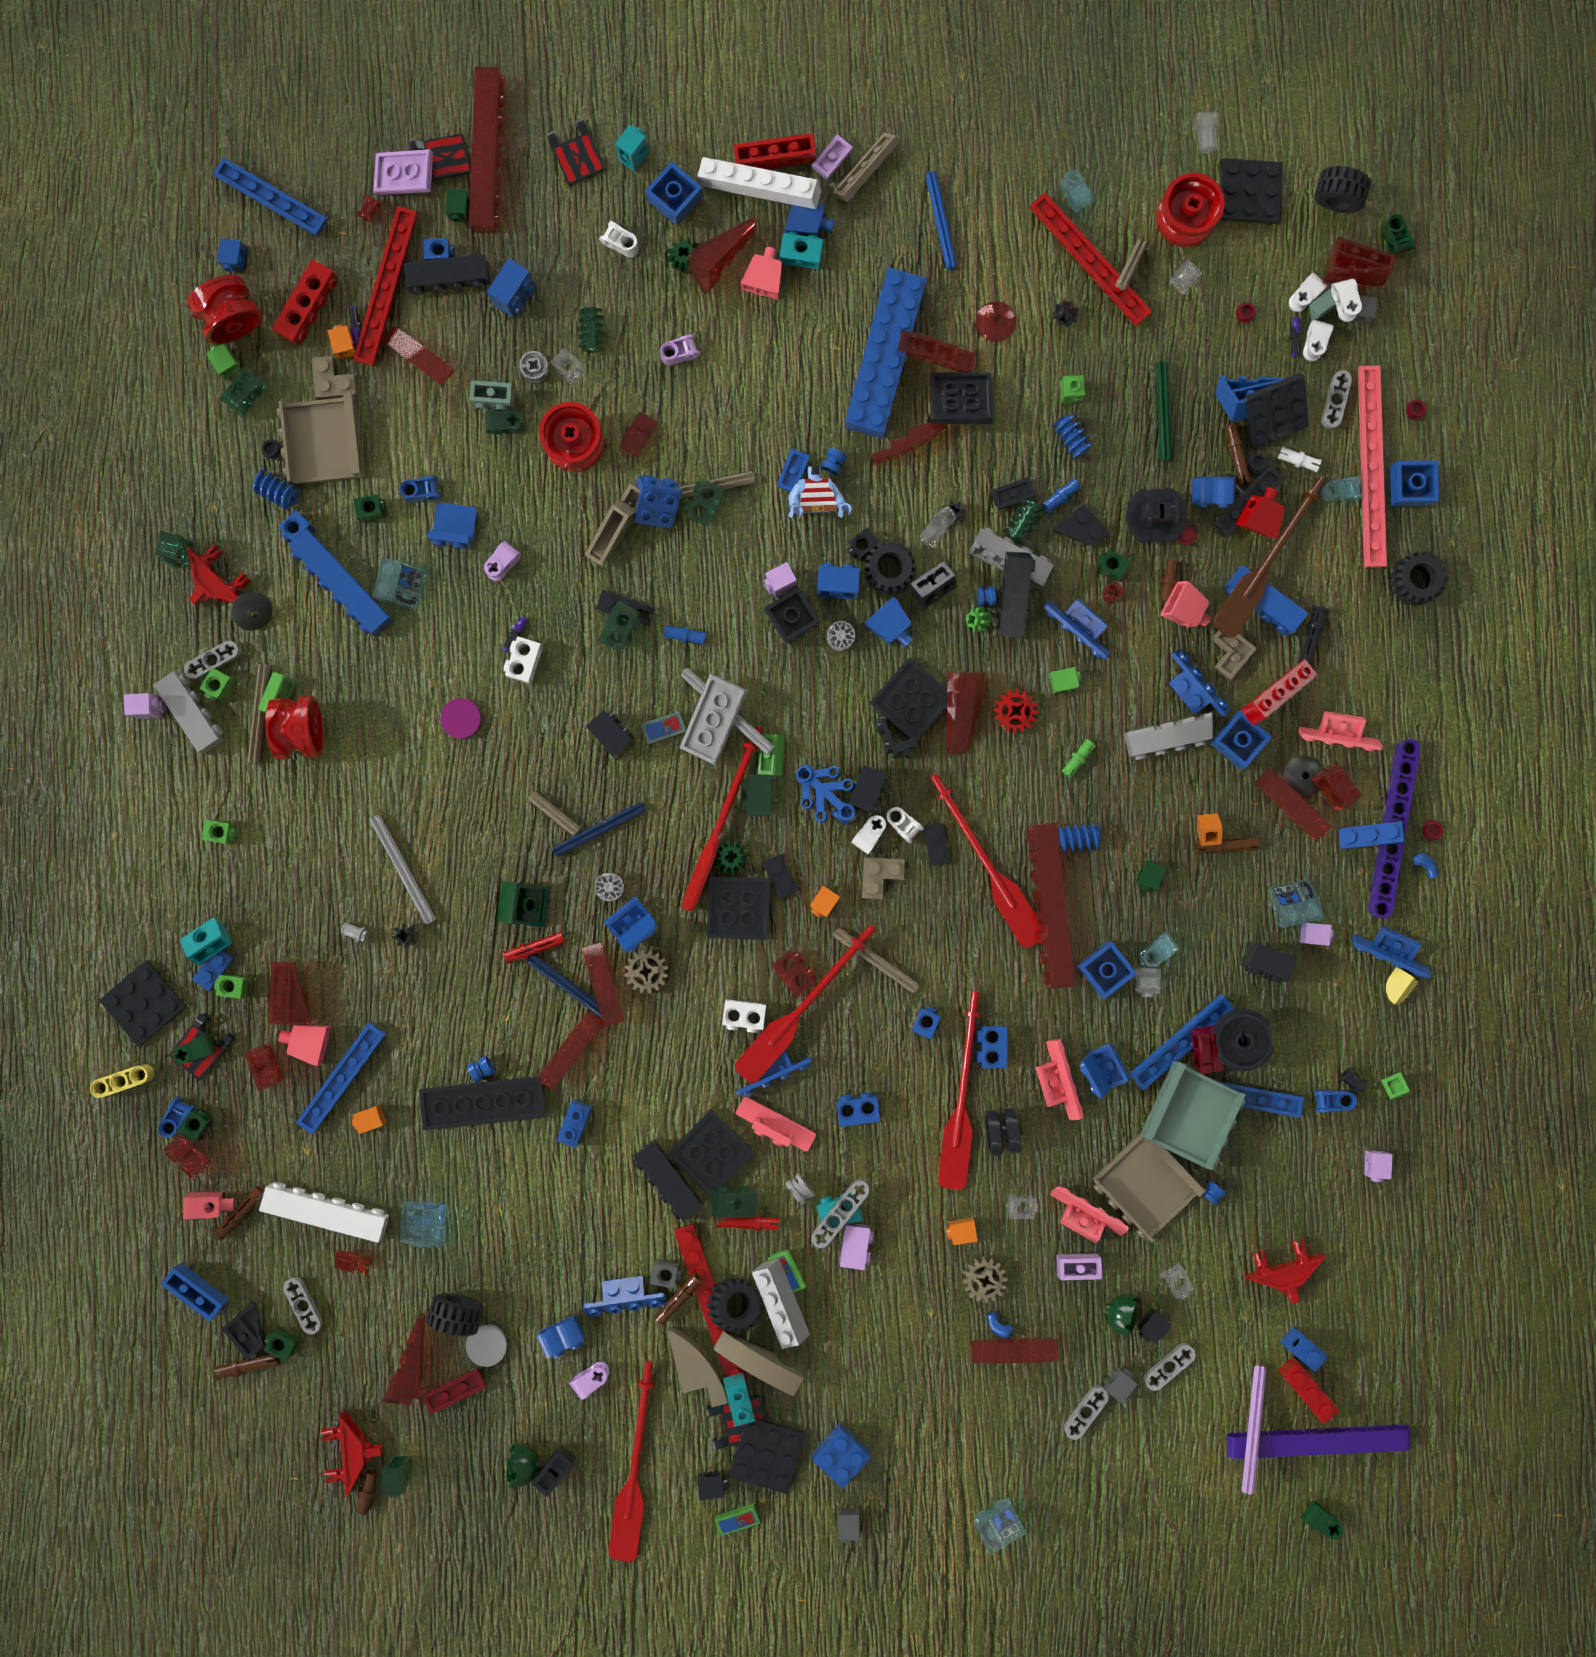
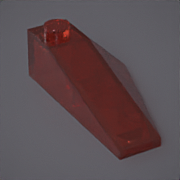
[688,216,758,294]
[947,672,985,754]
[383,1313,425,1405]

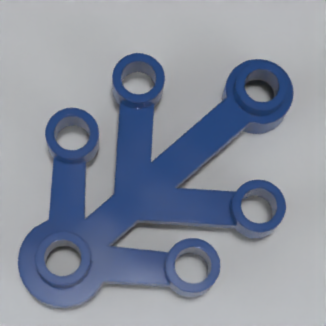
[796,765,857,823]

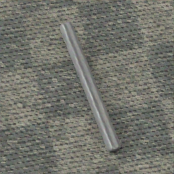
[681,668,774,755]
[370,815,436,924]

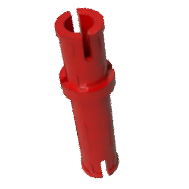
[503,931,565,964]
[717,1214,779,1231]

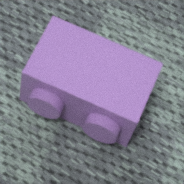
[764,562,797,598]
[124,693,166,719]
[839,1223,873,1270]
[1056,1253,1102,1280]

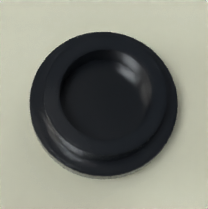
[261,439,282,460]
[1246,453,1267,474]

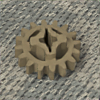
[624,949,669,993]
[962,1256,1008,1303]

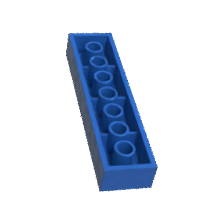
[844,268,927,439]

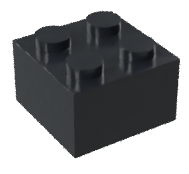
[764,587,820,646]
[586,710,635,760]
[848,765,889,814]
[1240,942,1297,983]

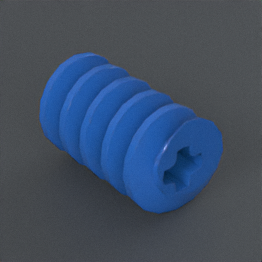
[1052,414,1093,460]
[253,469,300,510]
[1057,824,1101,852]

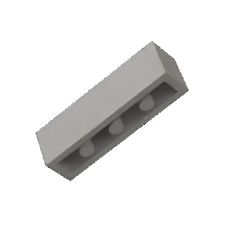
[153,671,224,754]
[752,1258,810,1349]

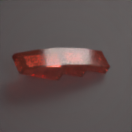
[382,325,454,387]
[897,330,976,372]
[872,422,948,466]
[1255,768,1331,842]
[581,942,624,1027]
[536,1010,605,1091]
[971,1338,1059,1363]

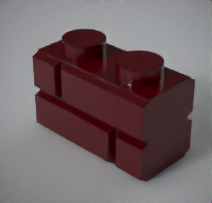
[1192,1025,1224,1074]

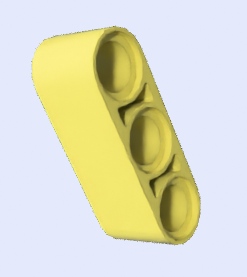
[90,1064,155,1098]

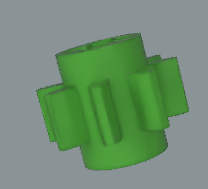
[966,607,992,632]

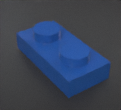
[776,448,810,492]
[192,950,235,992]

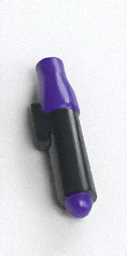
[349,305,362,345]
[1290,317,1300,358]
[503,616,528,652]

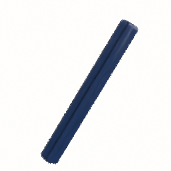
[553,802,646,857]
[527,954,613,1021]

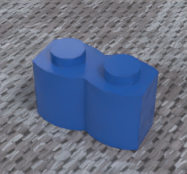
[1192,477,1236,508]
[536,1314,586,1359]

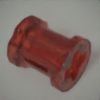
[356,195,382,223]
[1102,582,1123,603]

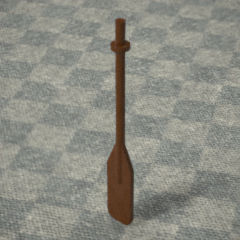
[1214,476,1326,638]

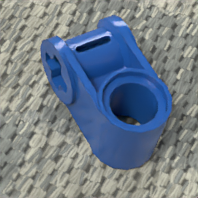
[400,476,441,503]
[1314,1090,1357,1113]
[158,1097,195,1138]

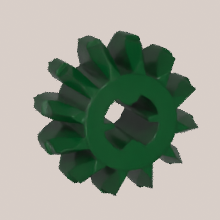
[668,237,701,273]
[714,840,749,874]

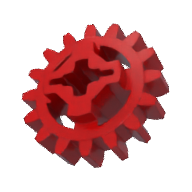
[993,689,1038,734]

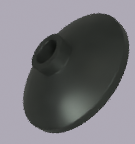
[231,591,273,631]
[1283,756,1324,797]

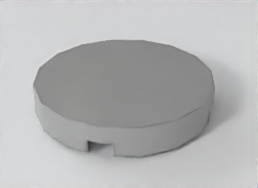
[466,1324,507,1367]

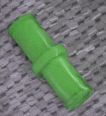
[1062,739,1096,779]

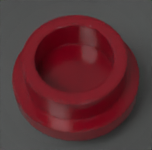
[1235,303,1256,323]
[1405,400,1426,420]
[1176,525,1197,546]
[1422,820,1443,840]

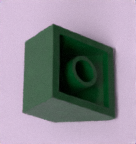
[497,881,549,927]

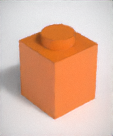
[328,325,356,360]
[1197,813,1223,846]
[809,886,840,918]
[352,1104,387,1134]
[946,1217,978,1245]

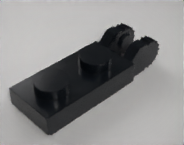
[596,590,655,626]

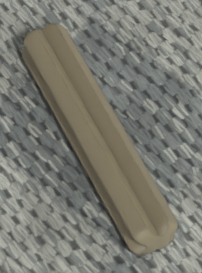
[1116,239,1147,291]
[529,791,580,836]

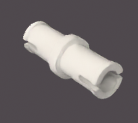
[1278,447,1321,472]

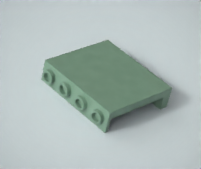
[1140,1061,1246,1170]

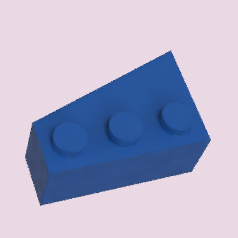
[1215,376,1285,422]

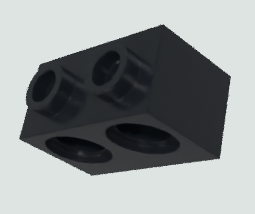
[910,561,957,609]
[531,1444,576,1497]

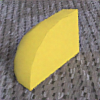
[1386,967,1418,1005]

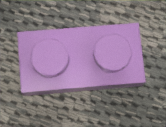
[812,134,853,180]

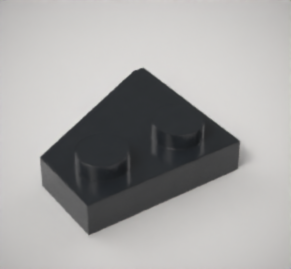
[1053,503,1110,548]
[222,1301,266,1360]

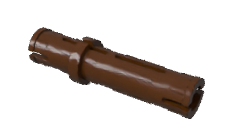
[1224,423,1252,485]
[1195,837,1259,854]
[213,1186,264,1241]
[655,1272,703,1325]
[214,1354,280,1380]

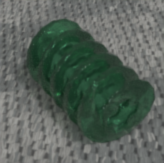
[578,307,604,353]
[1003,500,1045,545]

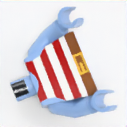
[788,466,852,519]

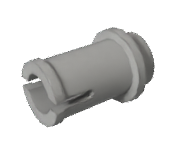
[341,922,369,943]

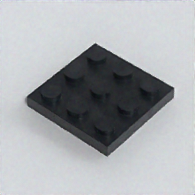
[1219,158,1283,224]
[930,372,994,424]
[1244,372,1309,449]
[869,657,955,741]
[707,877,770,940]
[99,960,187,1047]
[668,1109,755,1197]
[728,1417,806,1494]

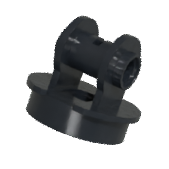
[1126,488,1187,544]
[1213,1009,1273,1071]

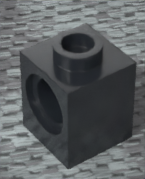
[847,527,880,561]
[1137,1307,1172,1344]
[697,1470,728,1501]

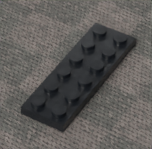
[419,1075,546,1130]

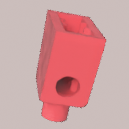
[741,247,782,300]
[1160,581,1211,627]
[278,1024,331,1066]
[183,1192,235,1219]

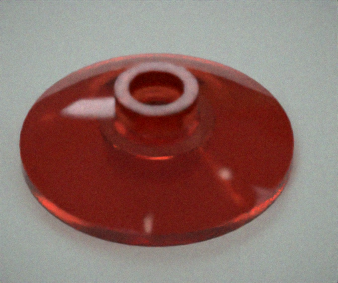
[976,302,1016,342]

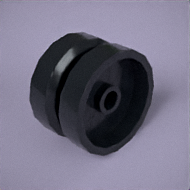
[985,1107,1021,1156]

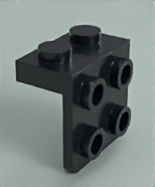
[875,715,917,758]

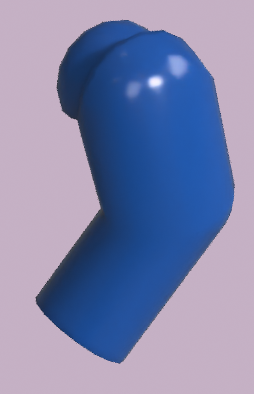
[1412,853,1439,878]
[986,1312,1013,1339]

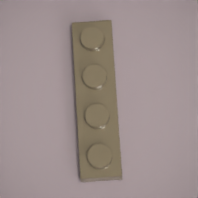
[832,133,900,202]

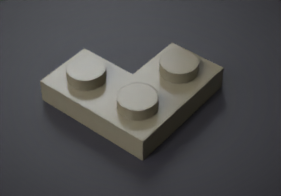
[312,356,357,399]
[1211,630,1257,681]
[862,857,905,899]

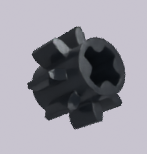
[1053,300,1079,327]
[940,500,966,527]
[392,923,419,949]

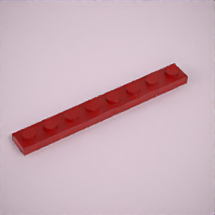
[1029,193,1152,327]
[353,206,418,367]
[674,1223,748,1381]

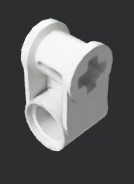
[599,221,639,258]
[1289,272,1328,312]
[1331,279,1362,322]
[1303,319,1333,362]
[885,807,924,844]
[851,815,886,854]

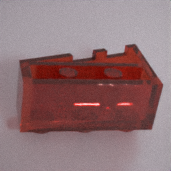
[1322,237,1396,286]
[268,961,313,1025]

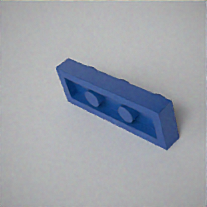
[1339,821,1405,850]

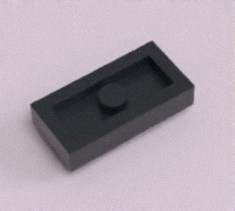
[990,477,1036,511]
[923,823,950,866]
[762,854,799,899]

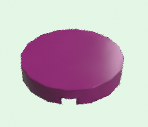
[440,698,482,739]

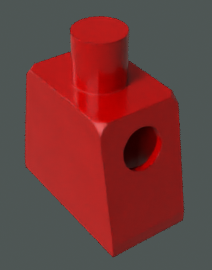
[1235,487,1285,539]

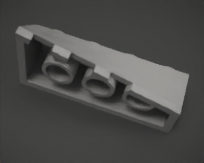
[969,528,1054,590]
[1124,713,1213,760]

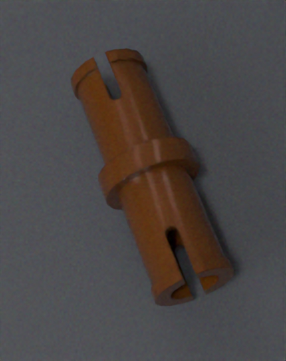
[1159,560,1179,602]
[356,1470,379,1515]

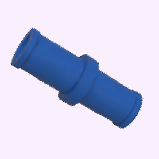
[1042,479,1081,514]
[664,625,706,645]

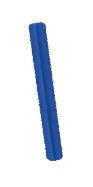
[926,171,957,270]

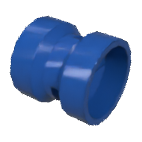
[821,448,847,476]
[467,1055,495,1083]

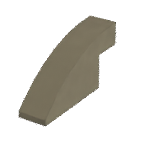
[585,481,640,566]
[668,1327,728,1407]
[713,1330,804,1396]

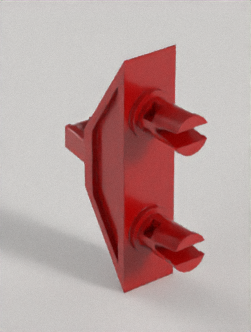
[187,544,252,606]
[1242,1238,1326,1304]
[321,1410,383,1498]

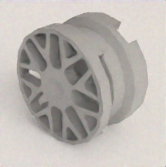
[519,351,549,383]
[827,621,855,651]
[595,873,625,901]
[785,1173,815,1206]

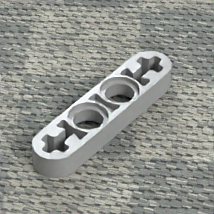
[811,1179,869,1248]

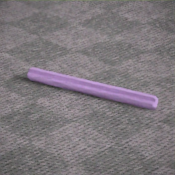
[1242,1366,1266,1494]

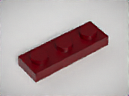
[421,1367,487,1415]

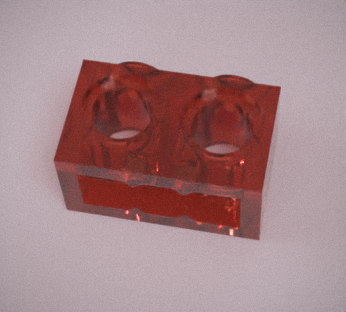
[1312,763,1362,811]
[771,950,816,998]
[244,1043,284,1091]
[163,1134,210,1181]

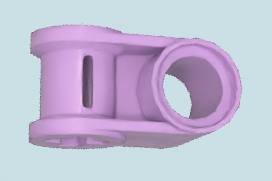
[660,334,700,366]
[484,541,521,581]
[569,1361,609,1400]

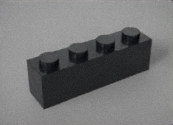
[404,254,490,295]
[997,551,1035,637]
[633,1139,704,1222]

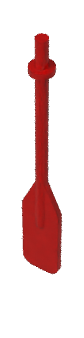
[681,726,763,911]
[930,773,1045,948]
[735,924,876,1083]
[938,991,981,1190]
[608,1361,655,1562]

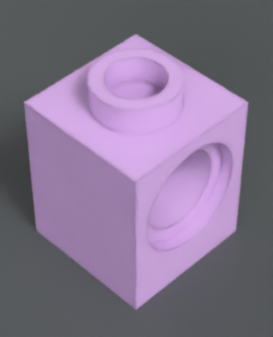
[1300,922,1334,946]
[1364,1150,1392,1182]

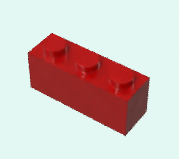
[1277,1357,1340,1424]

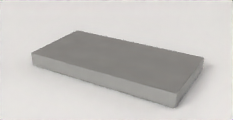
[680,674,748,765]

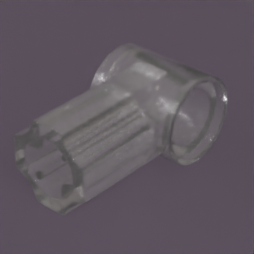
[1193,111,1218,155]
[920,507,956,547]

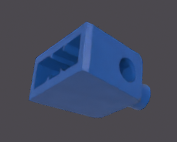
[785,203,834,237]
[865,596,914,647]
[1280,1327,1328,1372]

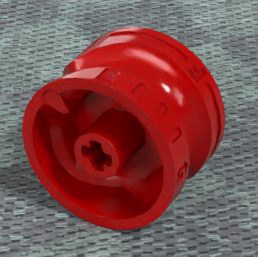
[1156,173,1225,247]
[187,275,263,345]
[539,402,605,472]
[266,696,324,760]

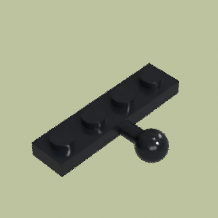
[1213,465,1285,537]

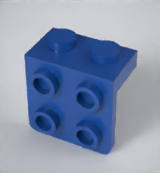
[634,475,682,528]
[427,503,477,549]
[604,896,658,953]
[1080,1042,1131,1099]

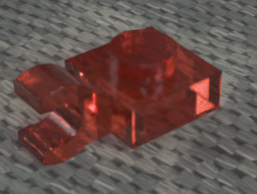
[334,1250,373,1274]

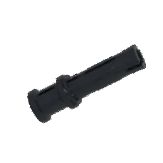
[1300,606,1330,667]

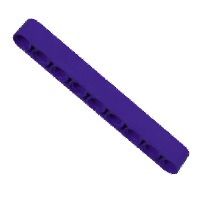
[1368,739,1420,918]
[1226,1424,1411,1459]

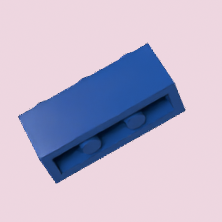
[161,1263,230,1322]

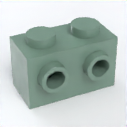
[469,380,515,412]

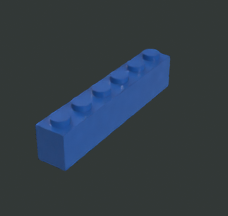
[289,529,393,637]

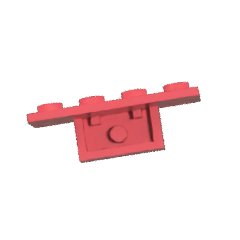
[1298,711,1383,751]
[1036,1039,1084,1120]
[736,1096,816,1152]
[1050,1186,1129,1243]

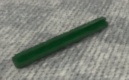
[1156,361,1172,462]

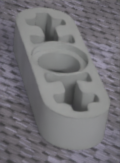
[1321,370,1352,429]
[184,641,241,680]
[283,1277,323,1334]
[1144,1343,1196,1391]
[1064,1385,1109,1440]

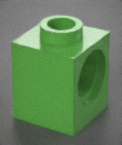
[206,343,242,380]
[1060,375,1085,403]
[1048,667,1081,694]
[200,668,235,701]
[201,820,237,844]
[214,974,249,999]
[1381,1072,1411,1101]

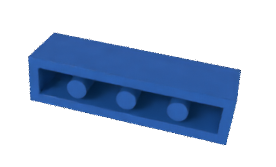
[1224,565,1308,636]

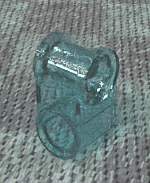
[1061,170,1095,213]
[1320,476,1363,502]
[1140,931,1180,967]

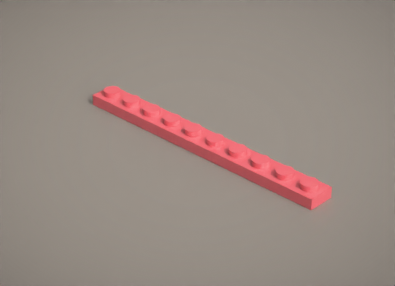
[1358,366,1387,568]

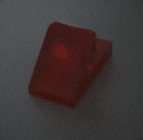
[620,412,657,458]

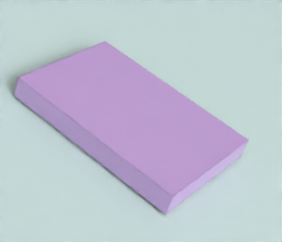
[373,149,433,195]

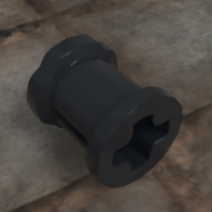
[1339,1066,1367,1094]

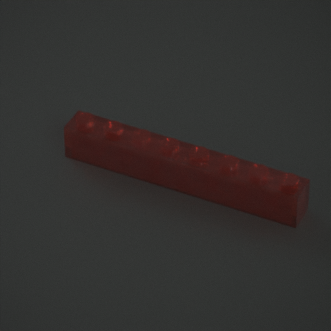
[469,67,505,233]
[1026,823,1075,989]

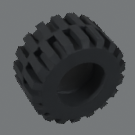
[1314,166,1371,213]
[864,540,916,595]
[1389,551,1448,606]
[706,1278,763,1333]
[426,1293,484,1336]

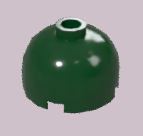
[1104,1294,1140,1338]
[506,1444,540,1487]

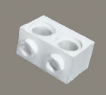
[504,636,543,685]
[722,999,766,1033]

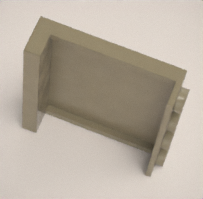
[277,393,364,485]
[1092,1133,1206,1242]

